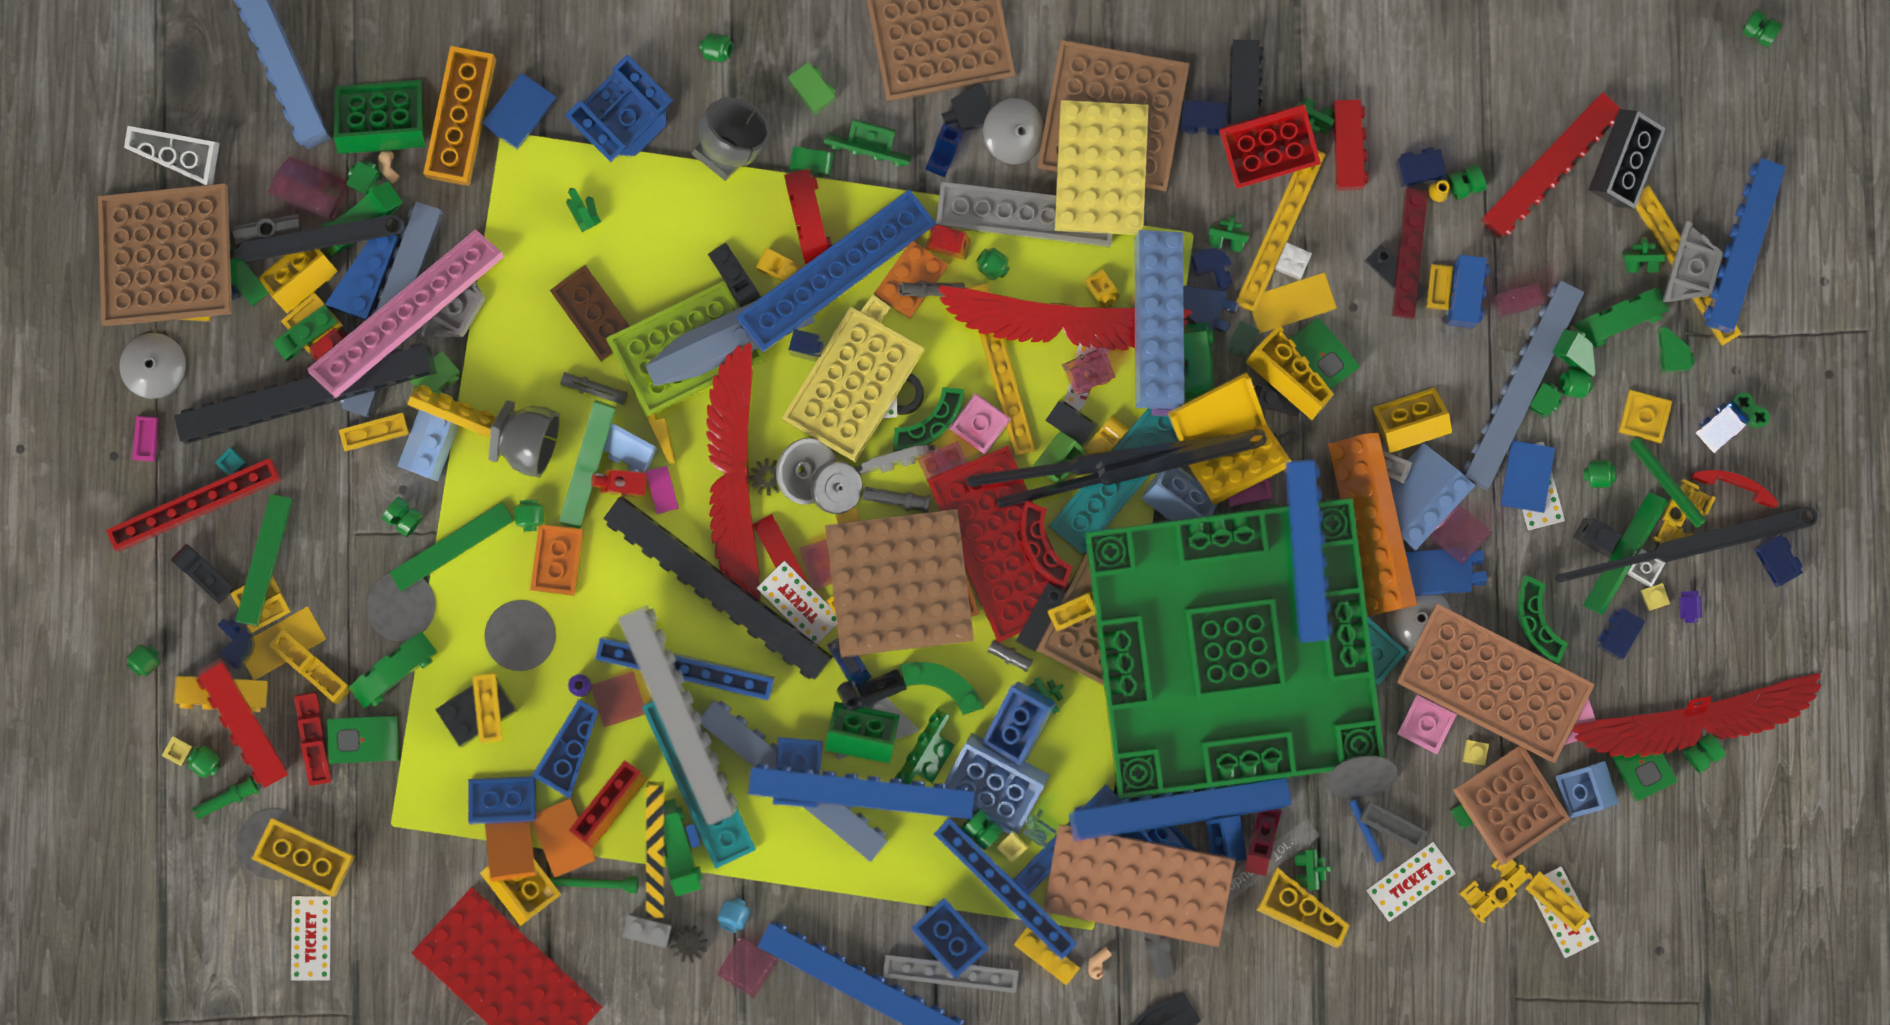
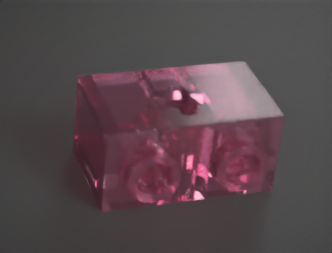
[1492,282,1544,319]
[1061,347,1116,395]
[918,441,967,481]

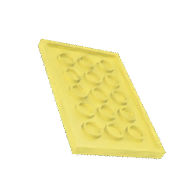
[1055,100,1149,235]
[781,306,925,462]

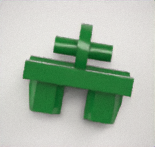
[1298,98,1335,135]
[1209,214,1249,253]
[1622,237,1665,273]
[1028,677,1064,714]
[1295,849,1332,890]

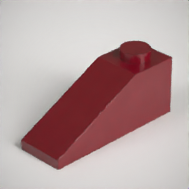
[1244,809,1282,876]

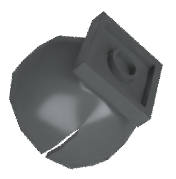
[692,97,771,181]
[488,400,560,478]

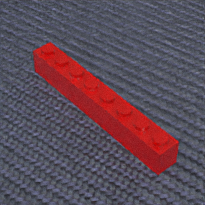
[1480,92,1621,238]
[106,458,282,552]

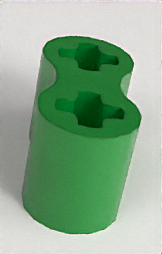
[789,147,834,176]
[1729,392,1770,429]

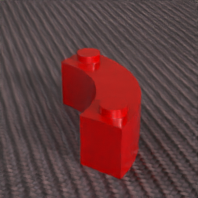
[784,169,832,265]
[1020,501,1073,588]

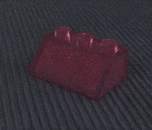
[267,156,348,221]

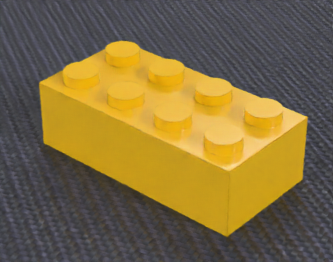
[252,818,355,897]

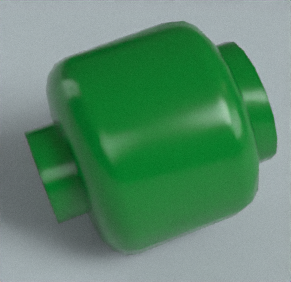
[699,33,733,63]
[976,247,1010,280]
[1559,368,1593,399]
[1584,459,1616,488]
[514,500,544,532]
[127,644,160,677]
[186,745,221,778]

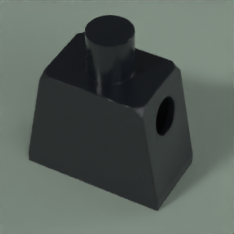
[941,83,991,131]
[1573,518,1621,558]

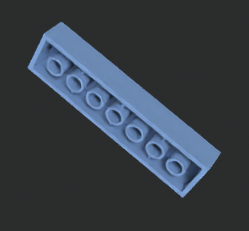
[233,0,332,150]
[1134,230,1184,409]

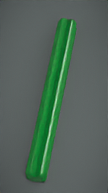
[1629,437,1706,528]

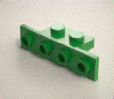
[824,119,912,167]
[895,709,955,785]

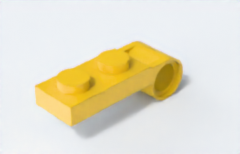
[756,248,804,282]
[1082,415,1129,476]

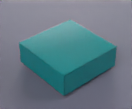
[215,447,247,476]

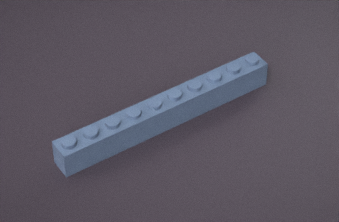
[340,201,444,418]
[1461,281,1584,490]
[701,700,887,862]

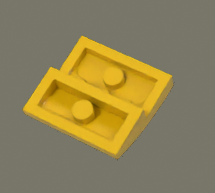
[230,575,291,633]

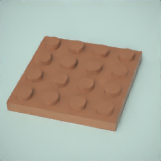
[1453,746,1570,866]

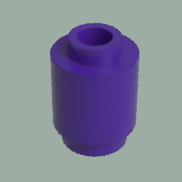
[1679,591,1703,623]
[568,674,592,697]

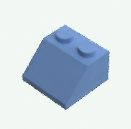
[1556,761,1619,818]

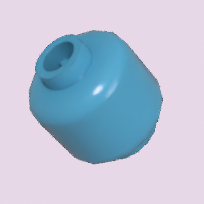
[717,898,750,933]

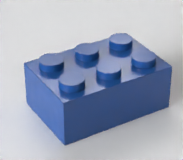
[1446,254,1489,329]
[982,681,1056,765]
[911,898,989,979]

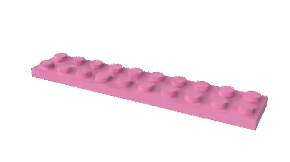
[307,229,504,398]

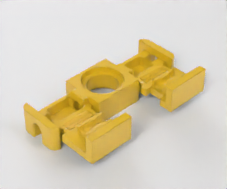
[1652,479,1716,543]
[1458,858,1533,923]

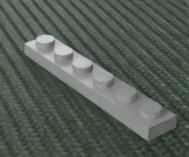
[883,955,1018,993]

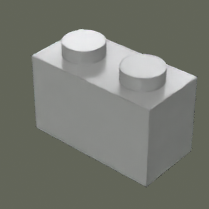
[622,915,673,948]

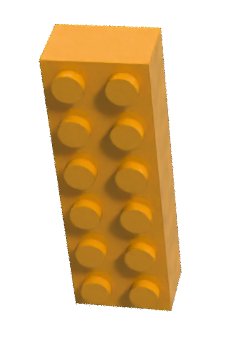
[423,46,496,187]

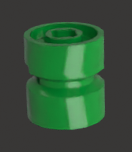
[1741,9,1783,48]
[1447,164,1487,201]
[381,497,424,538]
[1683,733,1726,774]
[961,808,1003,850]

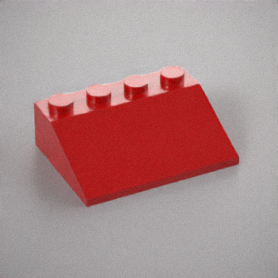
[1219,104,1321,189]

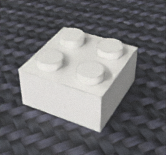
[1275,243,1312,280]
[1627,549,1665,587]

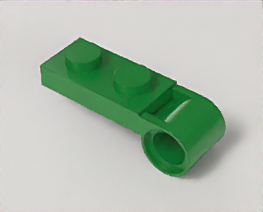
[273,305,338,361]

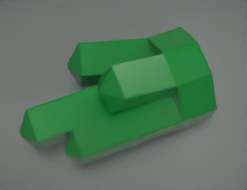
[566,188,601,232]

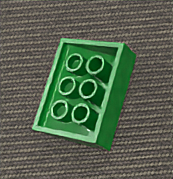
[334,80,426,154]

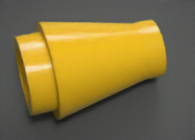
[1429,180,1450,202]

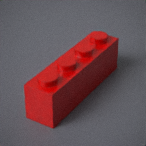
[1332,100,1368,191]
[569,760,648,849]

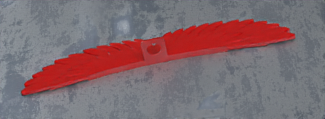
[938,285,1192,350]
[706,343,761,600]
[1572,673,1821,757]

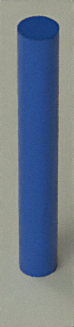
[1349,799,1384,863]

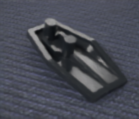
[1131,993,1201,1025]

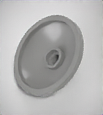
[983,98,1044,164]
[120,333,186,399]
[776,438,836,504]
[1386,594,1451,651]

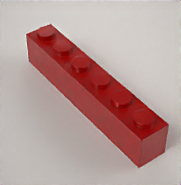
[196,658,288,788]

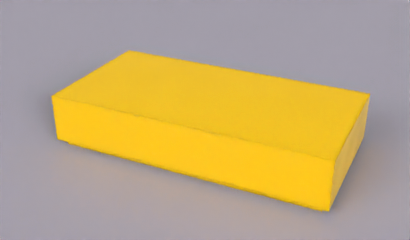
[1426,264,1453,310]

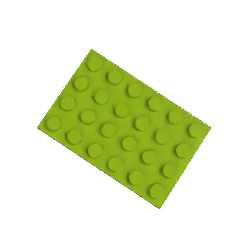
[606,281,765,417]

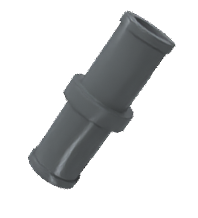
[988,640,1033,672]

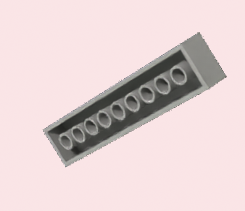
[618,605,738,825]

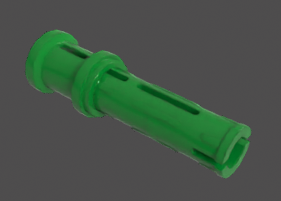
[192,776,260,820]

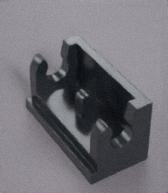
[1045,399,1097,446]

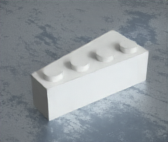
[124,126,220,185]

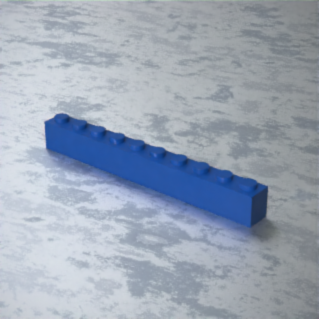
[748,764,974,819]
[1069,778,1292,841]
[757,921,965,1025]

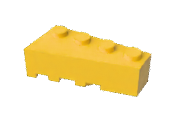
[1246,324,1334,420]
[173,676,268,712]
[1256,867,1350,948]

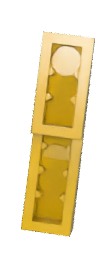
[646,413,676,465]
[1047,591,1095,632]
[268,629,351,705]

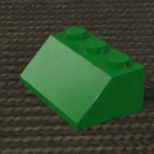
[824,701,900,764]

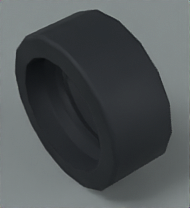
[897,373,924,415]

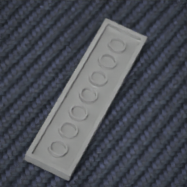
[936,182,1112,247]

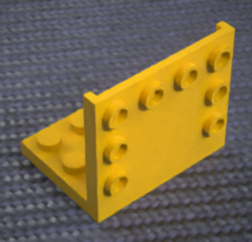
[1168,372,1291,506]

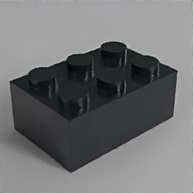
[435,673,518,747]

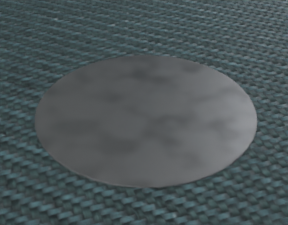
[367,574,435,641]
[485,600,555,671]
[1327,756,1398,799]
[237,809,306,880]

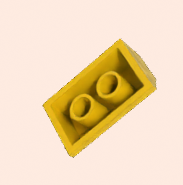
[258,249,338,313]
[1372,387,1452,453]
[480,859,561,926]

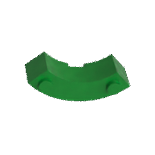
[320,181,403,258]
[1574,287,1669,348]
[1184,322,1215,404]
[893,387,964,452]
[1516,575,1568,664]
[349,631,437,709]
[900,662,984,715]
[664,798,703,897]

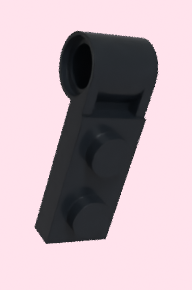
[708,243,761,307]
[1252,381,1300,417]
[170,543,235,604]
[837,669,907,711]

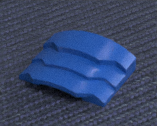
[565,54,673,162]

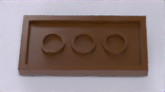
[550,265,630,362]

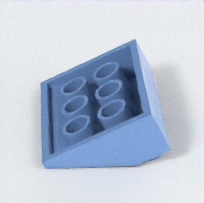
[1389,443,1475,552]
[944,733,1050,835]

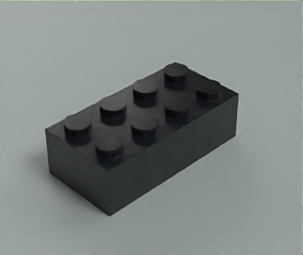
[1228,39,1264,126]
[1588,109,1666,209]

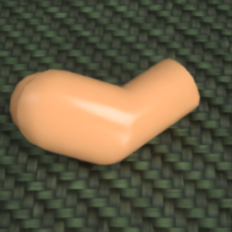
[378,150,399,183]
[1088,947,1112,980]

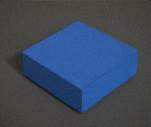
[686,824,701,848]

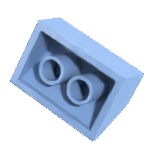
[397,409,459,482]
[604,423,658,473]
[1142,468,1217,520]

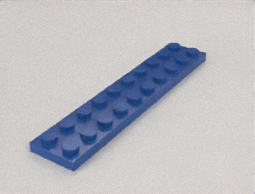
[736,189,936,352]

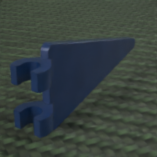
[1183,286,1239,333]

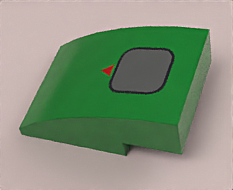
[1288,318,1360,390]
[327,716,400,764]
[1608,751,1678,802]

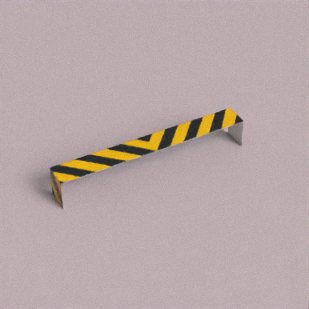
[646,781,665,918]

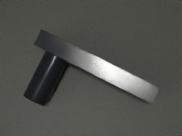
[1365,245,1428,301]
[1016,583,1066,652]

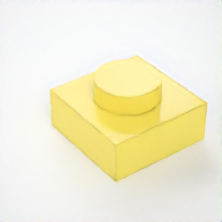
[860,295,891,323]
[1641,583,1670,611]
[162,736,193,766]
[1462,740,1489,766]
[996,831,1028,863]

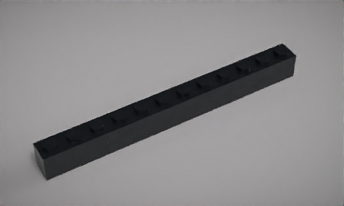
[174,343,437,444]
[603,496,833,680]

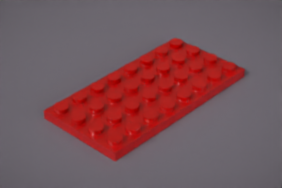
[927,446,1069,643]
[411,887,603,1025]

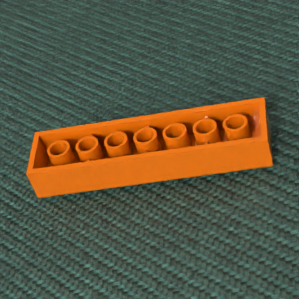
[1328,433,1417,616]

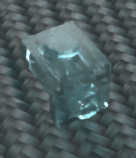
[1023,809,1056,849]

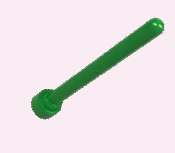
[548,876,638,894]

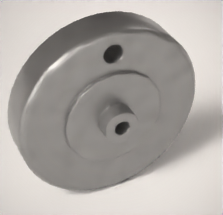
[810,460,862,514]

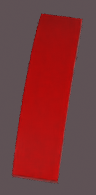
[1690,470,1778,509]
[753,514,811,587]

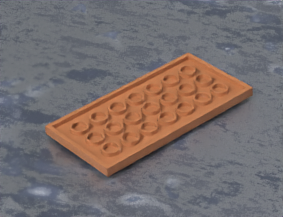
[1396,603,1595,763]
[1043,824,1235,947]

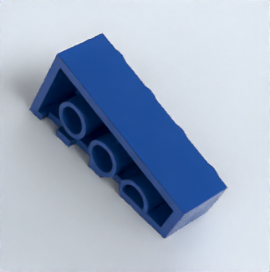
[325,236,401,321]
[532,698,598,799]

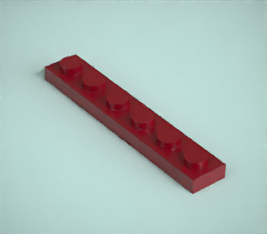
[1391,188,1428,320]

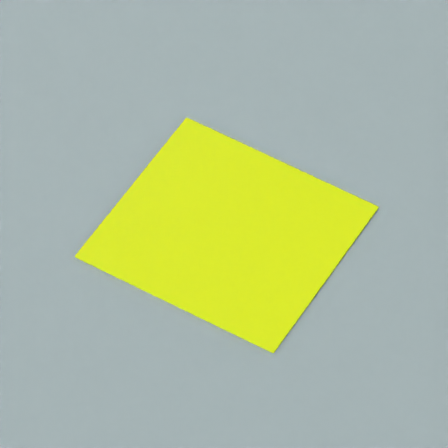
[391,135,1194,930]

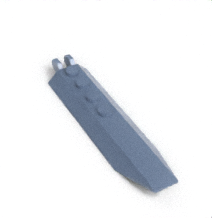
[646,299,814,386]

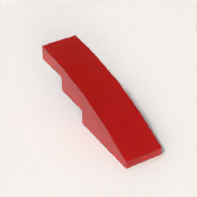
[294,691,331,786]

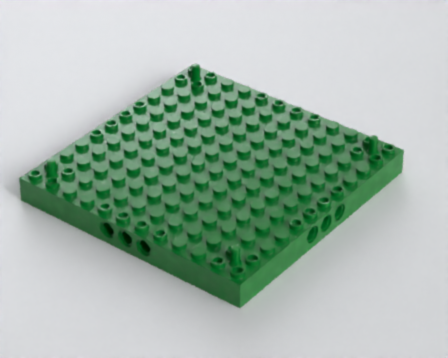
[1084,498,1384,799]

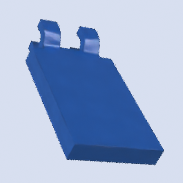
[1406,548,1487,596]

